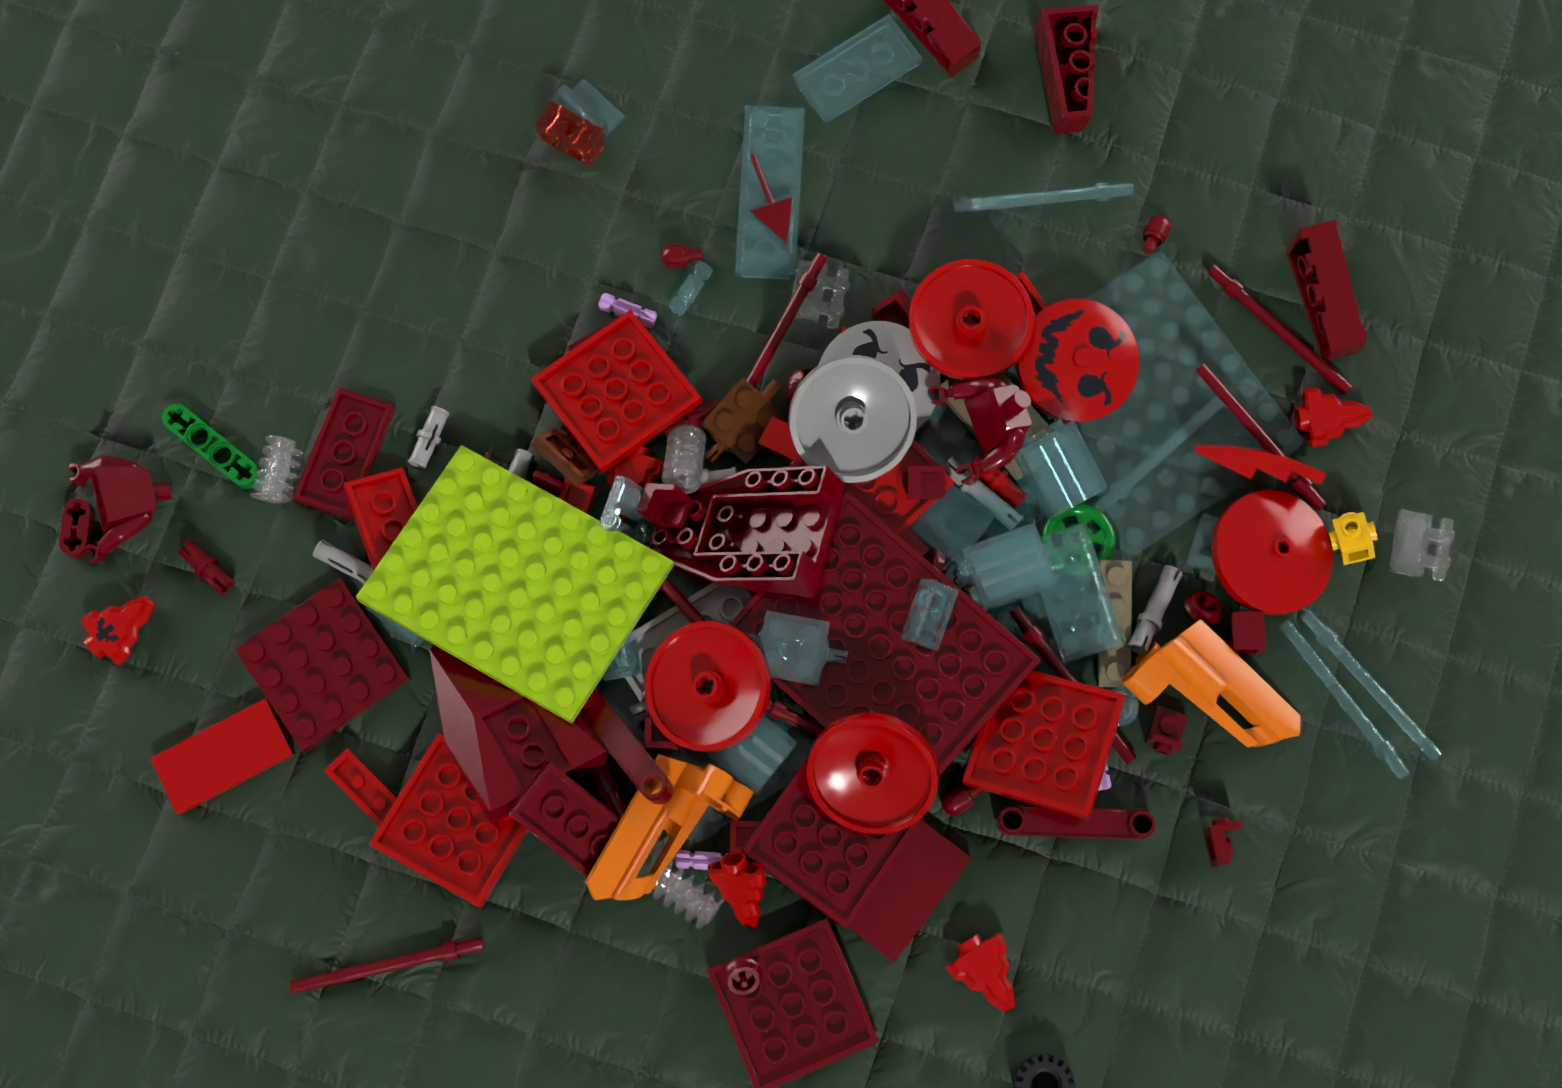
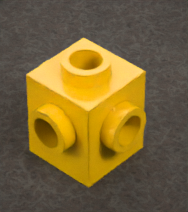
[1328,512,1378,565]

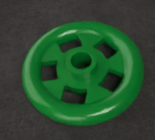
[1040,503,1116,576]

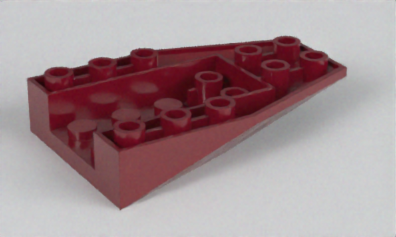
[648,465,845,598]
[429,646,607,825]

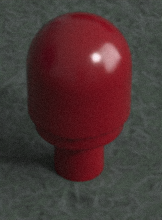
[1142,215,1171,255]
[661,244,703,269]
[941,784,984,816]

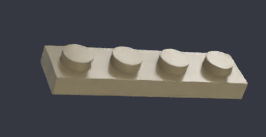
[1097,560,1132,688]

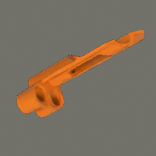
[1121,619,1301,748]
[585,754,754,900]

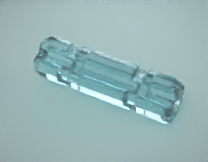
[668,261,713,316]

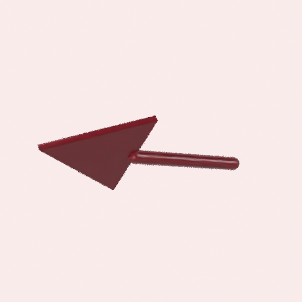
[750,153,793,244]

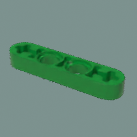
[162,404,262,489]

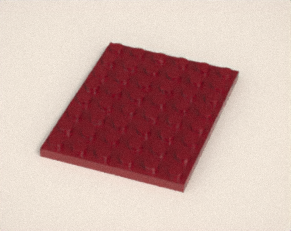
[728,491,1041,776]

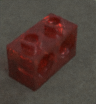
[536,101,606,167]

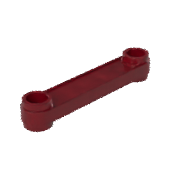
[579,688,674,805]
[996,806,1156,840]

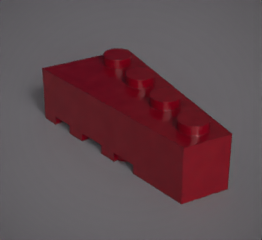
[883,0,981,78]
[1033,5,1099,134]
[1286,219,1367,361]

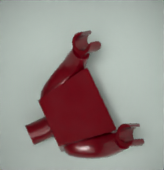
[928,378,1032,486]
[68,456,171,564]

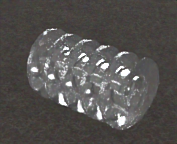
[662,425,706,494]
[251,435,303,504]
[652,861,725,929]

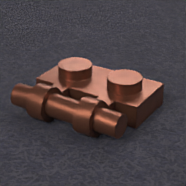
[532,425,602,486]

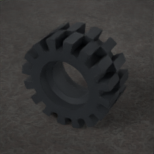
[1013,1054,1076,1088]

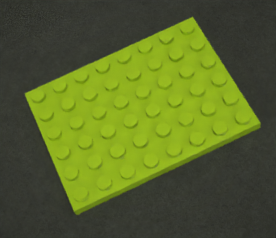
[356,445,674,724]

